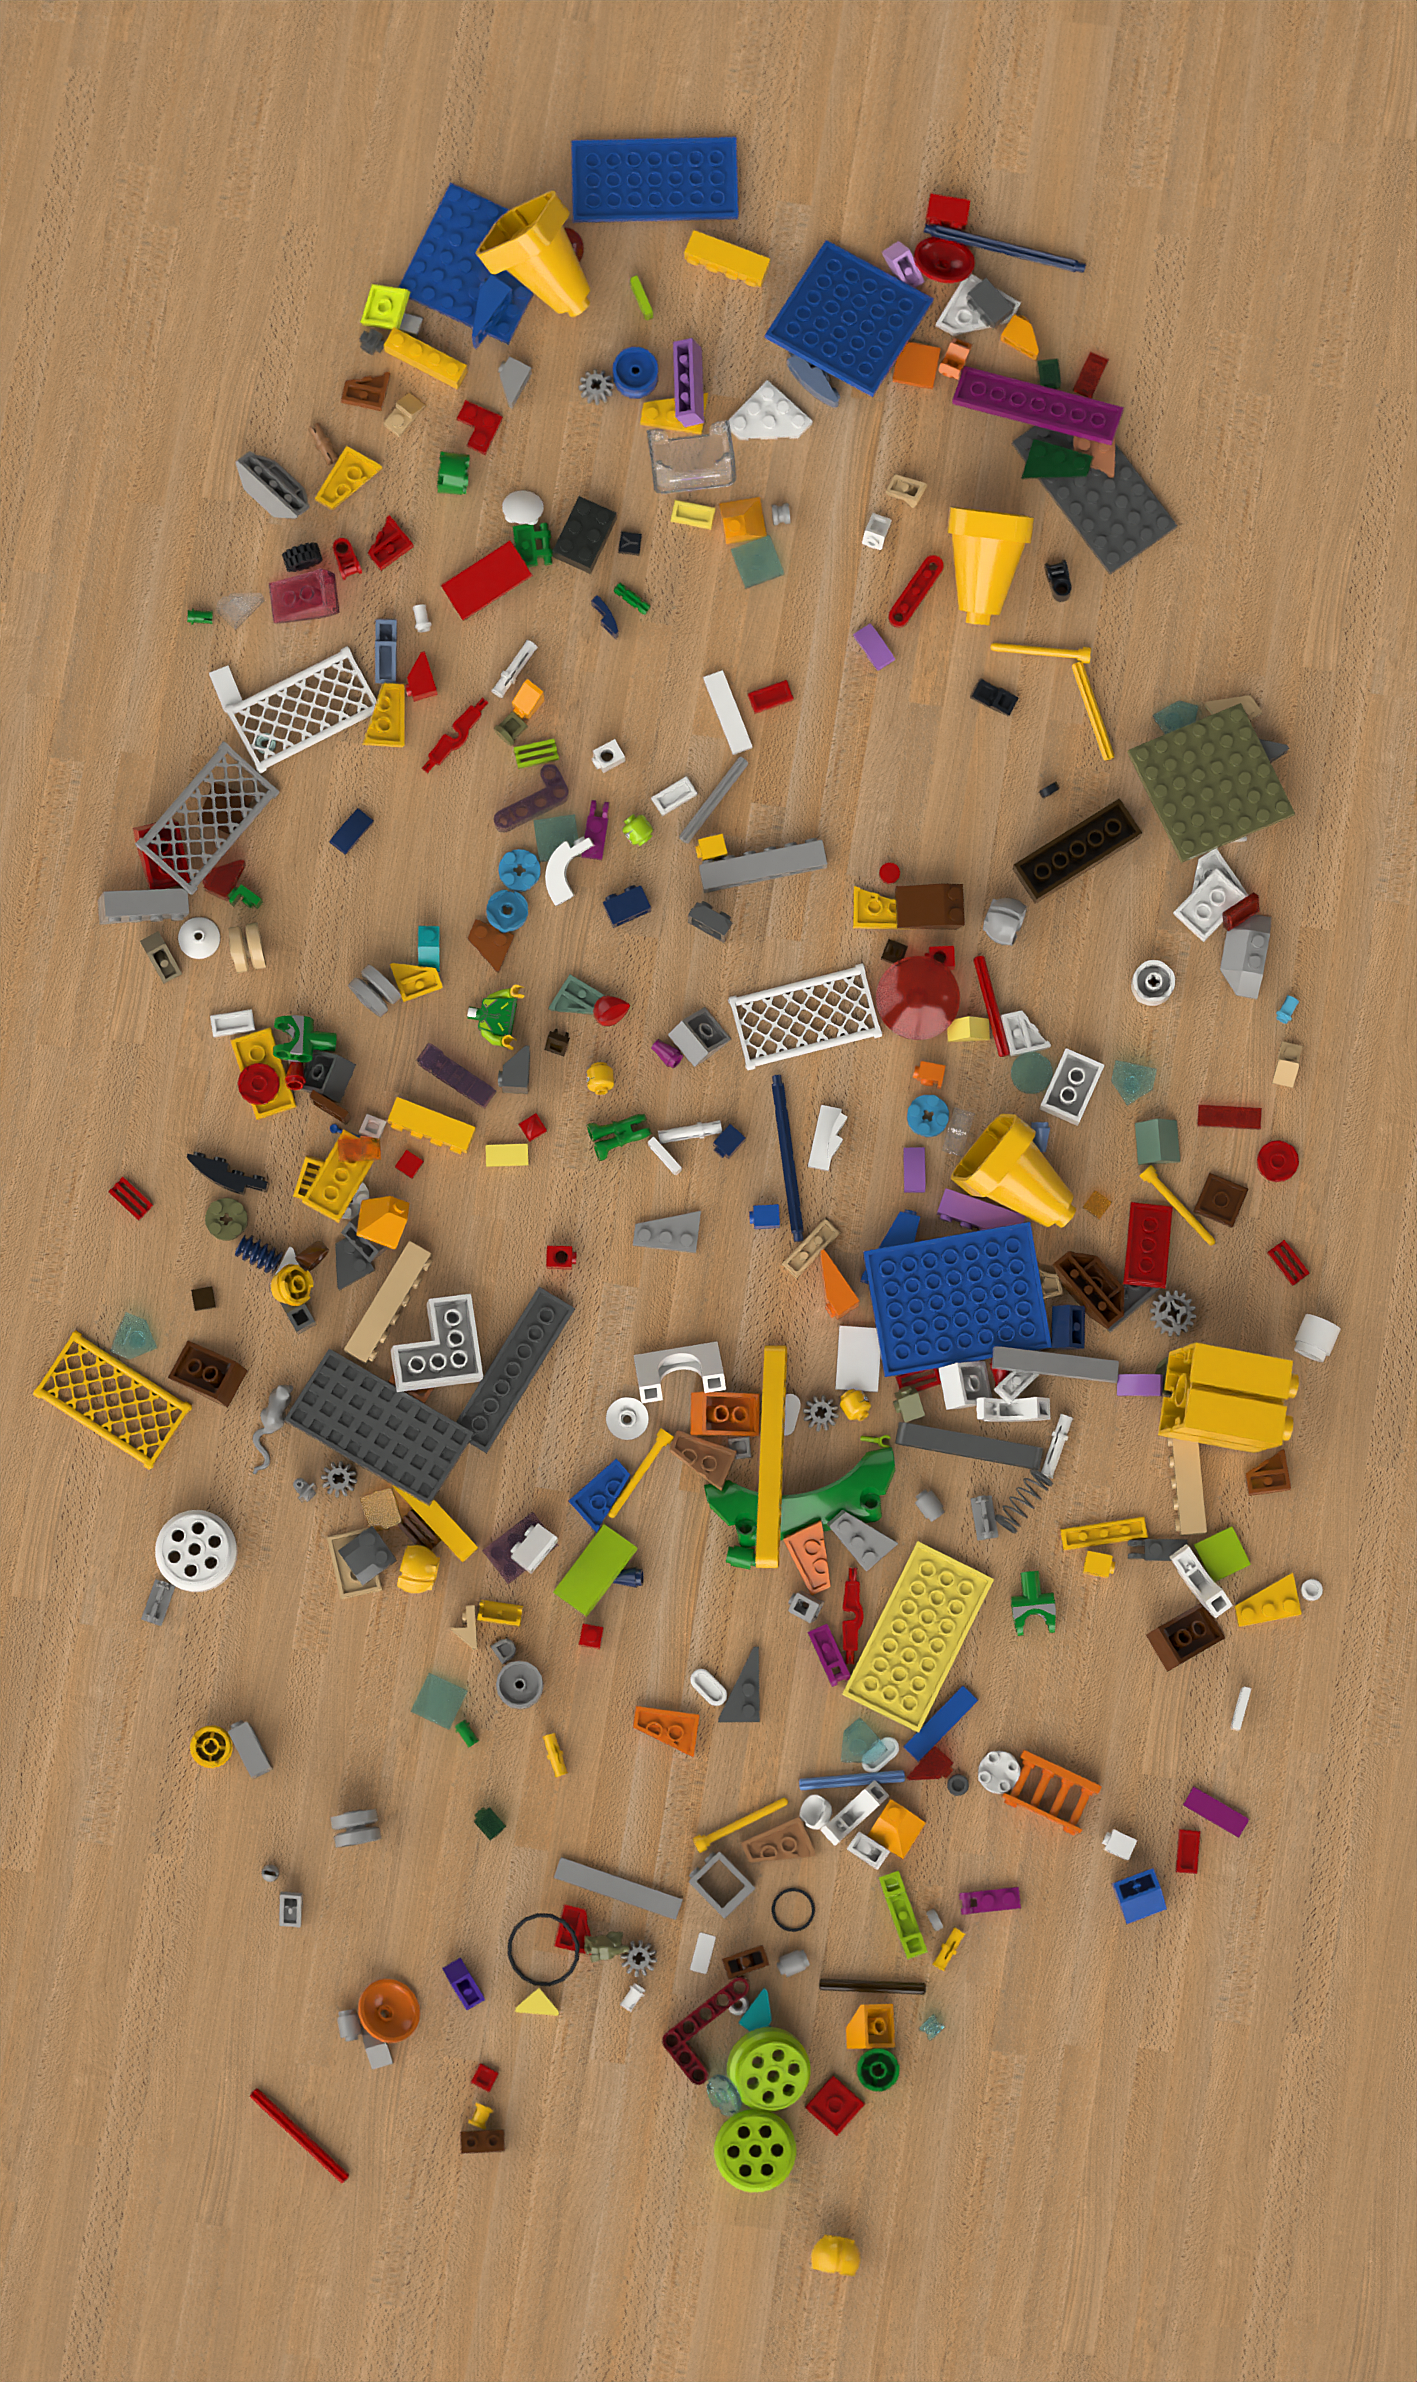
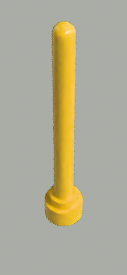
[991,643,1091,664]
[1139,1165,1216,1246]
[608,1428,674,1518]
[692,1798,788,1853]

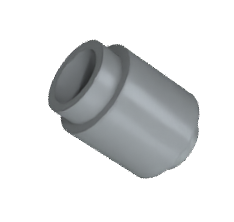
[915,1489,945,1522]
[776,1950,810,1978]
[337,2009,362,2042]

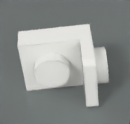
[862,513,892,550]

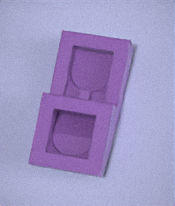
[853,623,895,671]
[903,1147,925,1193]
[1117,1374,1163,1397]

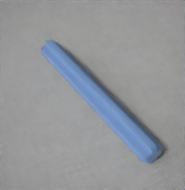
[799,1770,905,1790]

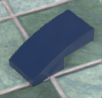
[591,595,619,639]
[329,808,374,855]

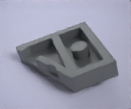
[335,1238,375,1291]

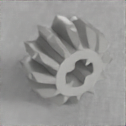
[579,369,614,405]
[803,1395,839,1432]
[321,1461,357,1498]
[621,1940,657,1977]

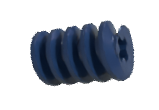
[235,1234,283,1274]

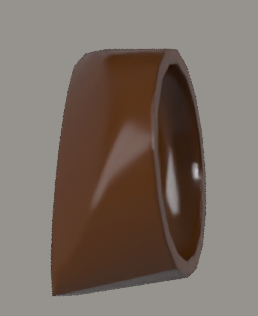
[295,1241,329,1272]

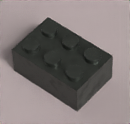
[552,496,617,574]

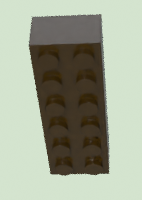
[1012,798,1142,904]

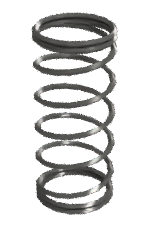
[994,1468,1053,1534]

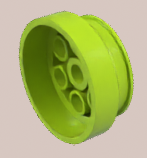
[727,2027,811,2112]
[714,2109,796,2192]

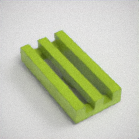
[630,275,653,321]
[514,739,559,769]

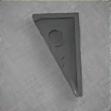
[1107,1284,1161,1333]
[718,1647,760,1723]

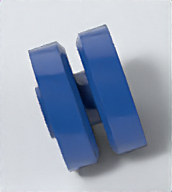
[613,347,658,399]

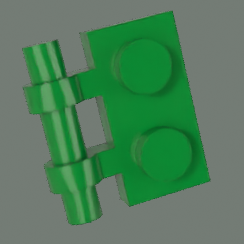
[513,523,553,567]

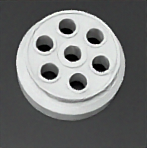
[155,1510,238,1592]

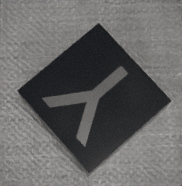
[619,531,642,556]

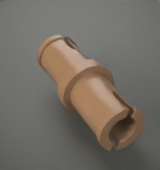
[308,423,339,465]

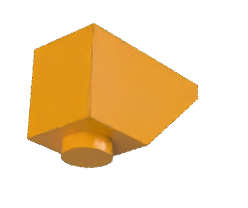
[1000,314,1039,361]
[512,679,544,720]

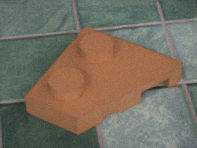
[1073,436,1116,478]

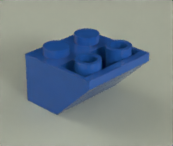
[1111,1868,1167,1924]

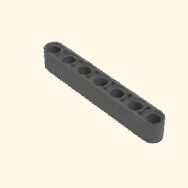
[895,1422,1043,1470]

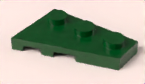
[1021,439,1094,479]

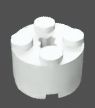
[1131,960,1175,1006]

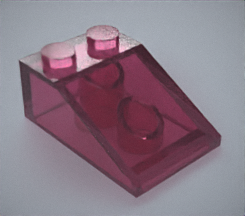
[269,568,340,624]

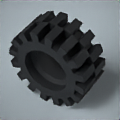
[282,542,323,572]

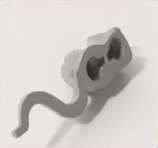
[252,1385,293,1474]

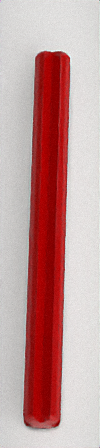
[250,2088,349,2183]

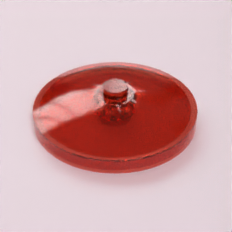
[876,955,961,1040]

